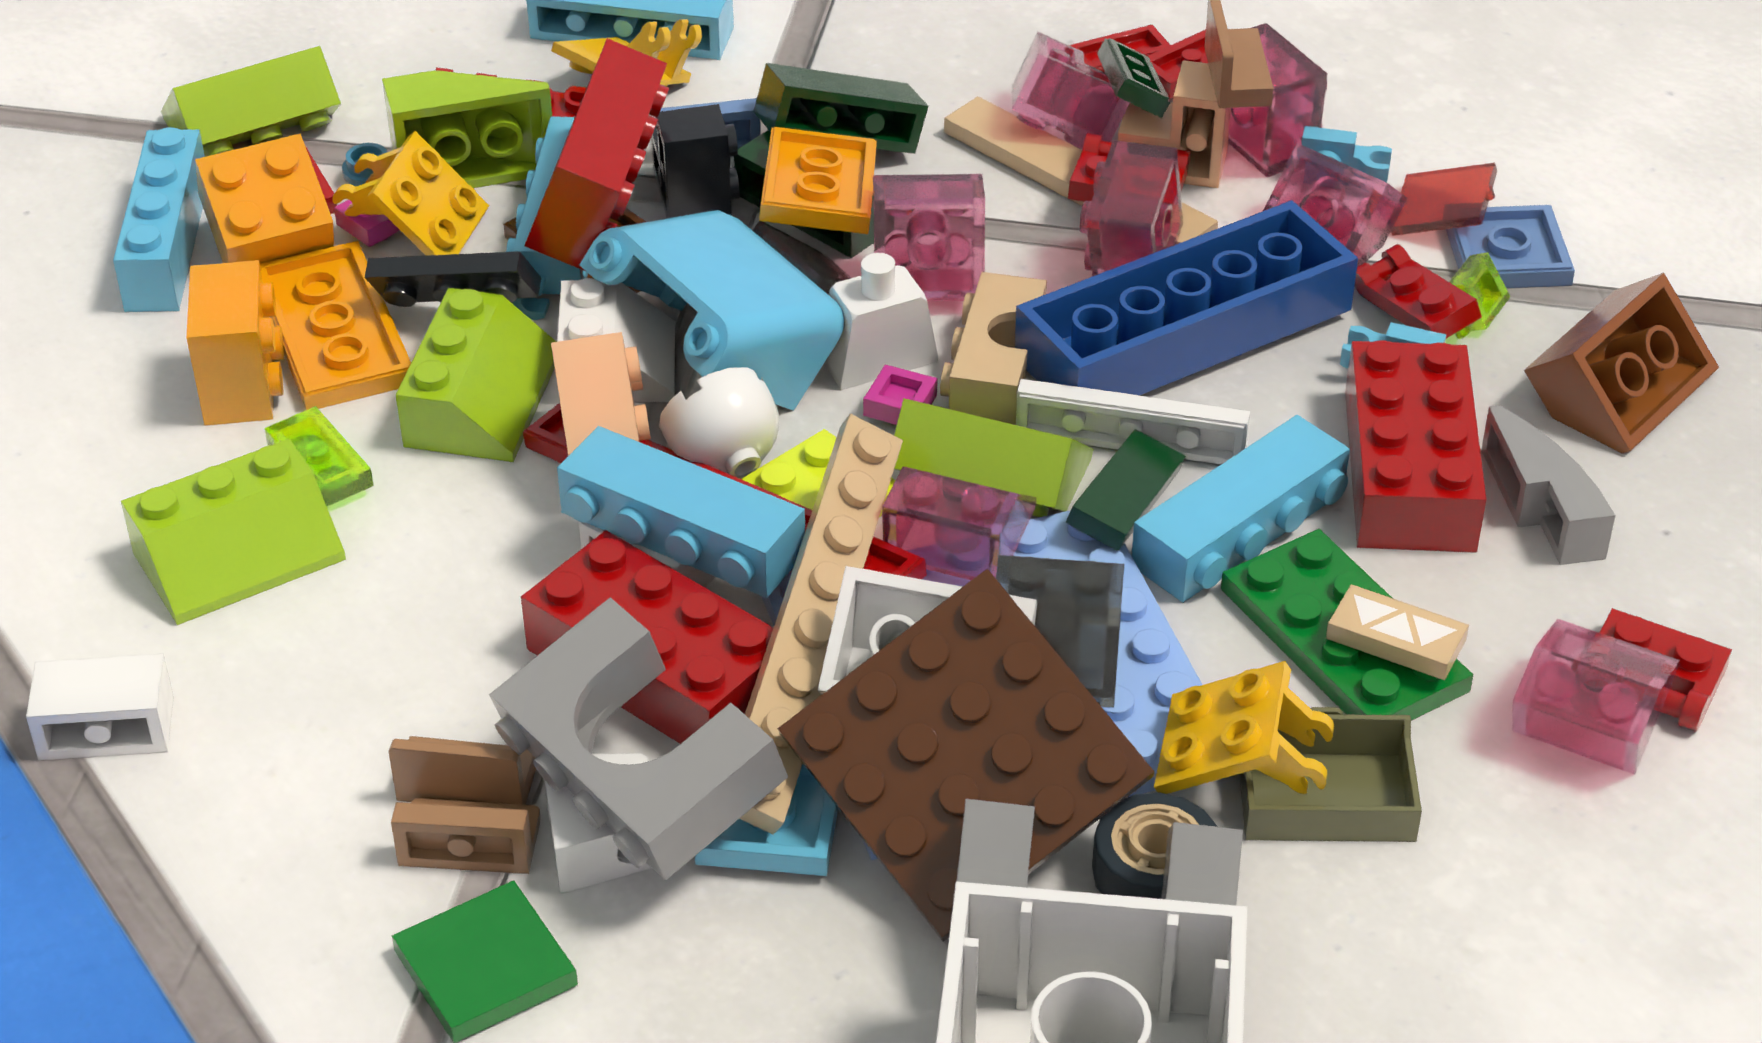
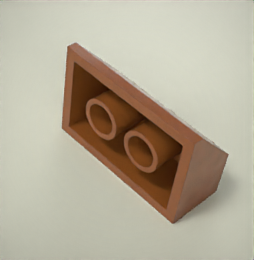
[1524,273,1719,454]

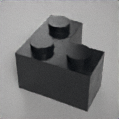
[651,104,740,218]

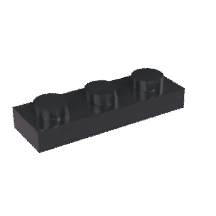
[364,251,542,307]

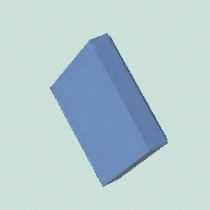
[1444,205,1575,290]

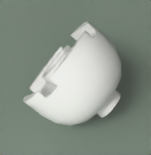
[659,368,779,479]

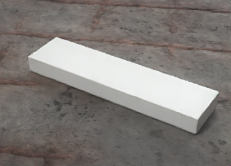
[1016,379,1250,465]

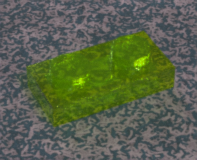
[264,406,374,506]

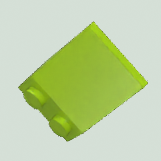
[382,70,552,188]

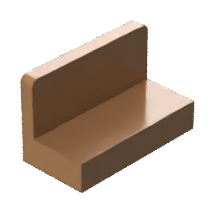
[1204,0,1274,108]
[388,736,536,805]
[391,798,541,874]

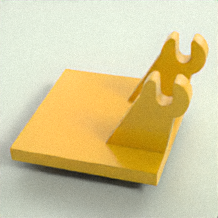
[551,19,702,87]
[333,131,489,256]
[1154,661,1334,794]

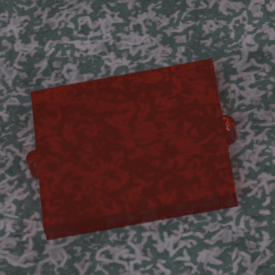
[1389,162,1498,236]

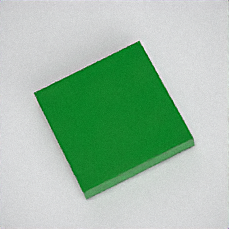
[392,880,578,1043]

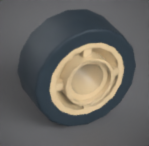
[1092,793,1218,899]

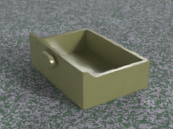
[1239,707,1422,842]

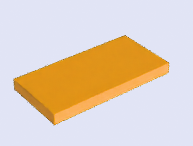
[260,241,411,412]

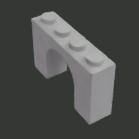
[489,597,788,881]
[957,799,1243,905]

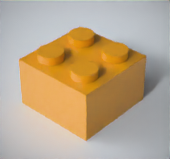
[195,134,334,263]
[186,260,284,426]

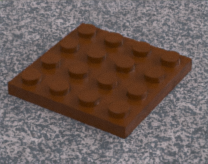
[778,569,1154,942]

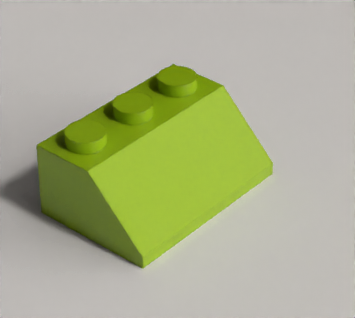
[161,46,341,157]
[396,288,556,462]
[894,398,1094,517]
[121,439,346,625]

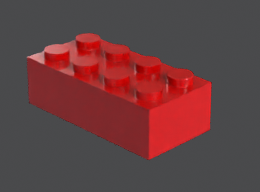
[524,38,669,271]
[1345,340,1486,552]
[521,530,774,744]

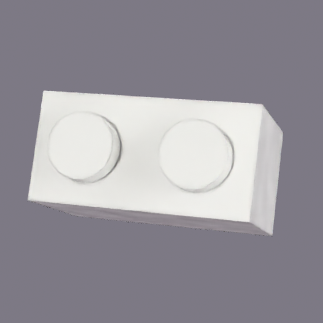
[26,653,174,761]

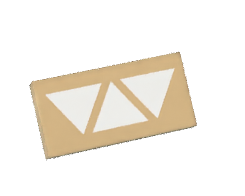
[1326,584,1469,680]

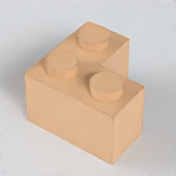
[1118,60,1231,188]
[551,332,651,456]

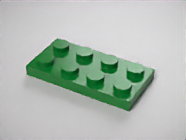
[1221,529,1474,721]

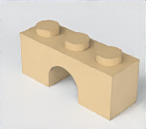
[940,272,1047,425]

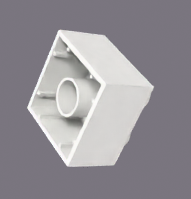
[936,882,1247,1043]

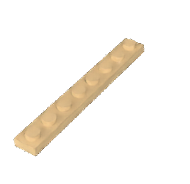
[739,413,903,835]

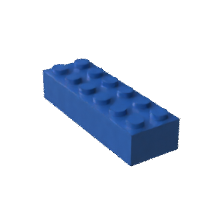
[1015,200,1358,395]

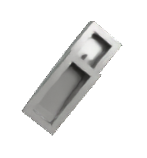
[1481,405,1616,565]

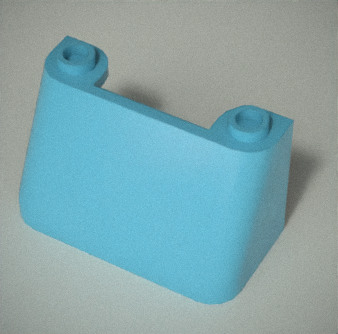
[579,210,844,411]

